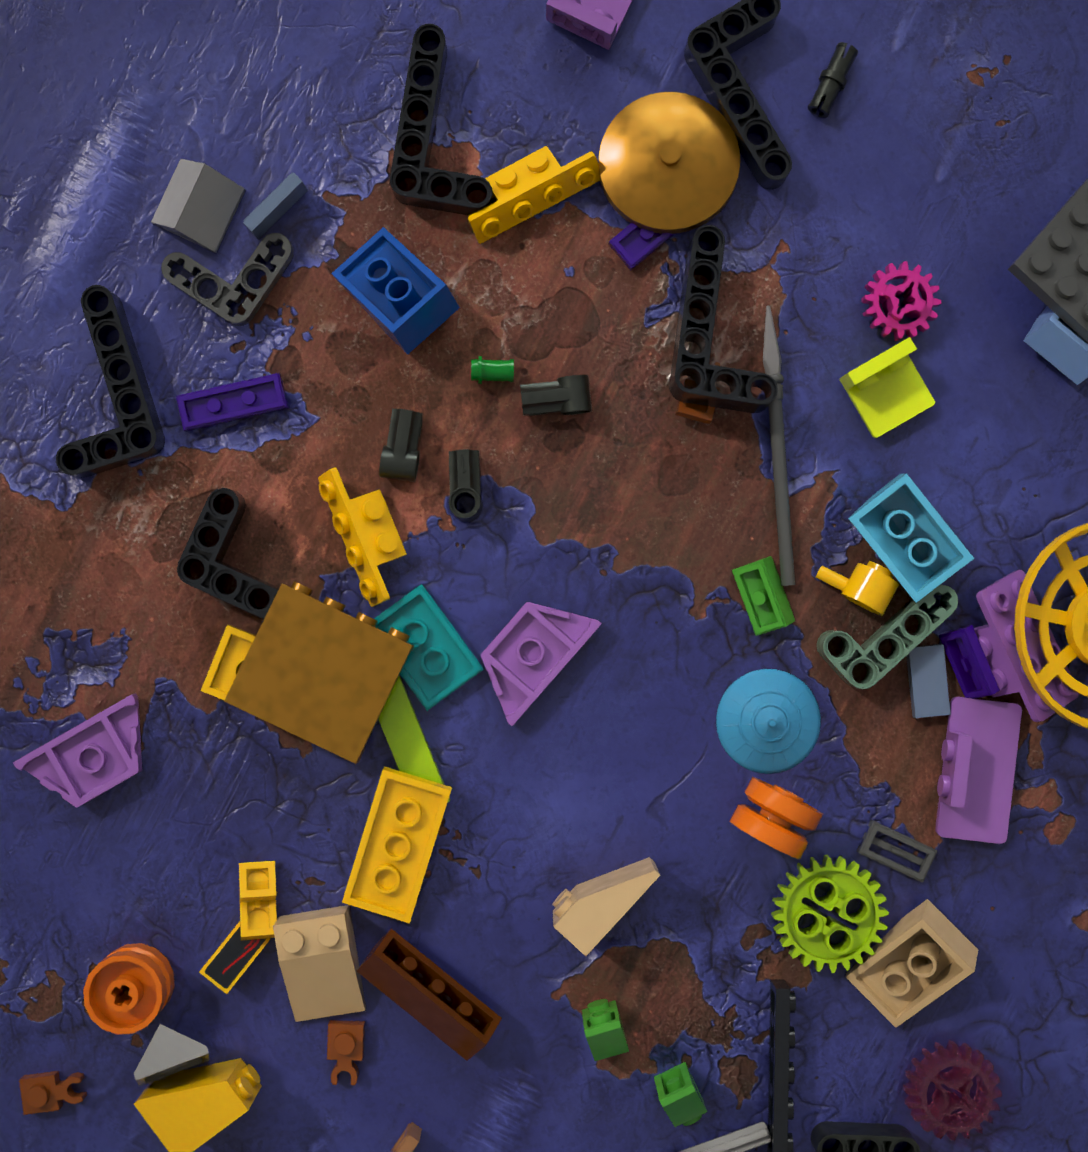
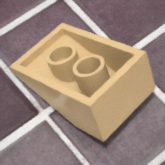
[552,857,660,956]
[846,899,978,1028]
[273,905,366,1022]

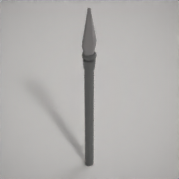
[763,306,795,586]

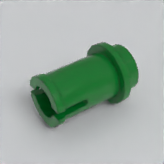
[471,356,514,384]

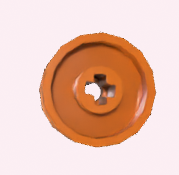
[730,776,823,859]
[83,943,175,1035]

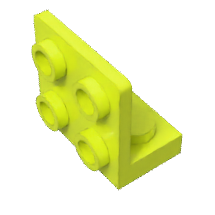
[839,337,935,438]

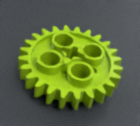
[771,855,889,973]

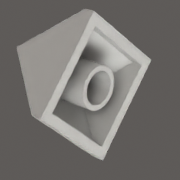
[151,159,246,253]
[134,1024,209,1087]

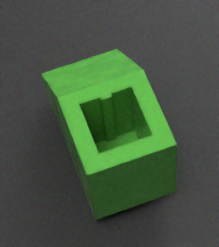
[582,999,629,1061]

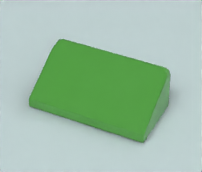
[732,556,795,636]

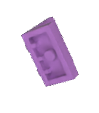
[546,0,633,50]

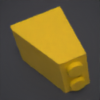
[134,1058,262,1152]

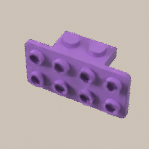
[974,570,1079,722]
[935,696,1022,844]

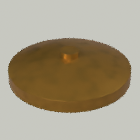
[599,92,740,234]

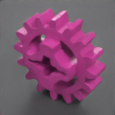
[861,261,941,341]

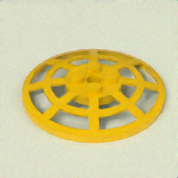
[1014,523,1088,729]

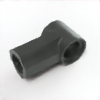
[520,375,592,416]
[379,408,423,482]
[448,449,483,522]

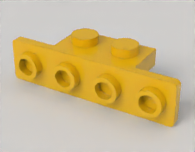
[468,146,600,244]
[318,467,407,607]

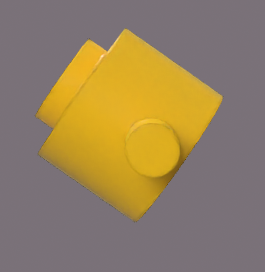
[815,561,899,616]

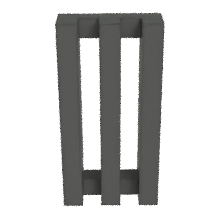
[857,819,937,883]

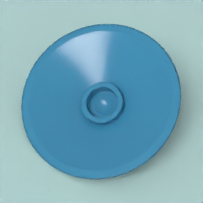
[716,669,821,774]

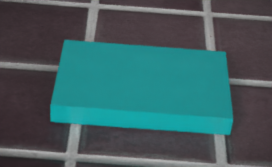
[374,584,484,711]

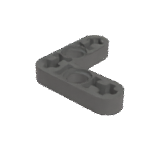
[161,233,294,326]

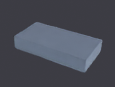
[243,172,308,240]
[906,644,951,718]

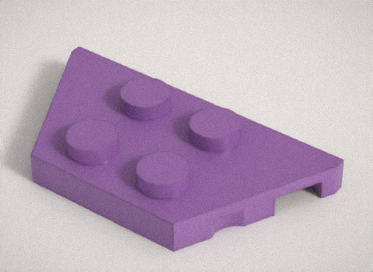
[480,602,602,726]
[13,693,142,808]

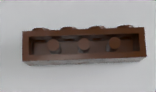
[357,928,502,1061]

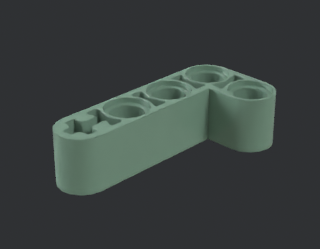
[817,585,958,689]

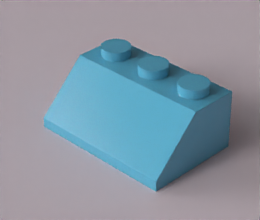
[848,474,974,603]

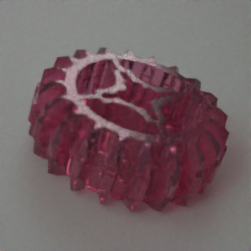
[903,1040,1002,1141]

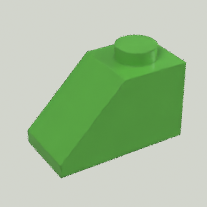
[654,1062,707,1127]

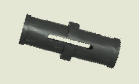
[807,42,858,118]

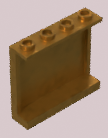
[224,581,414,764]

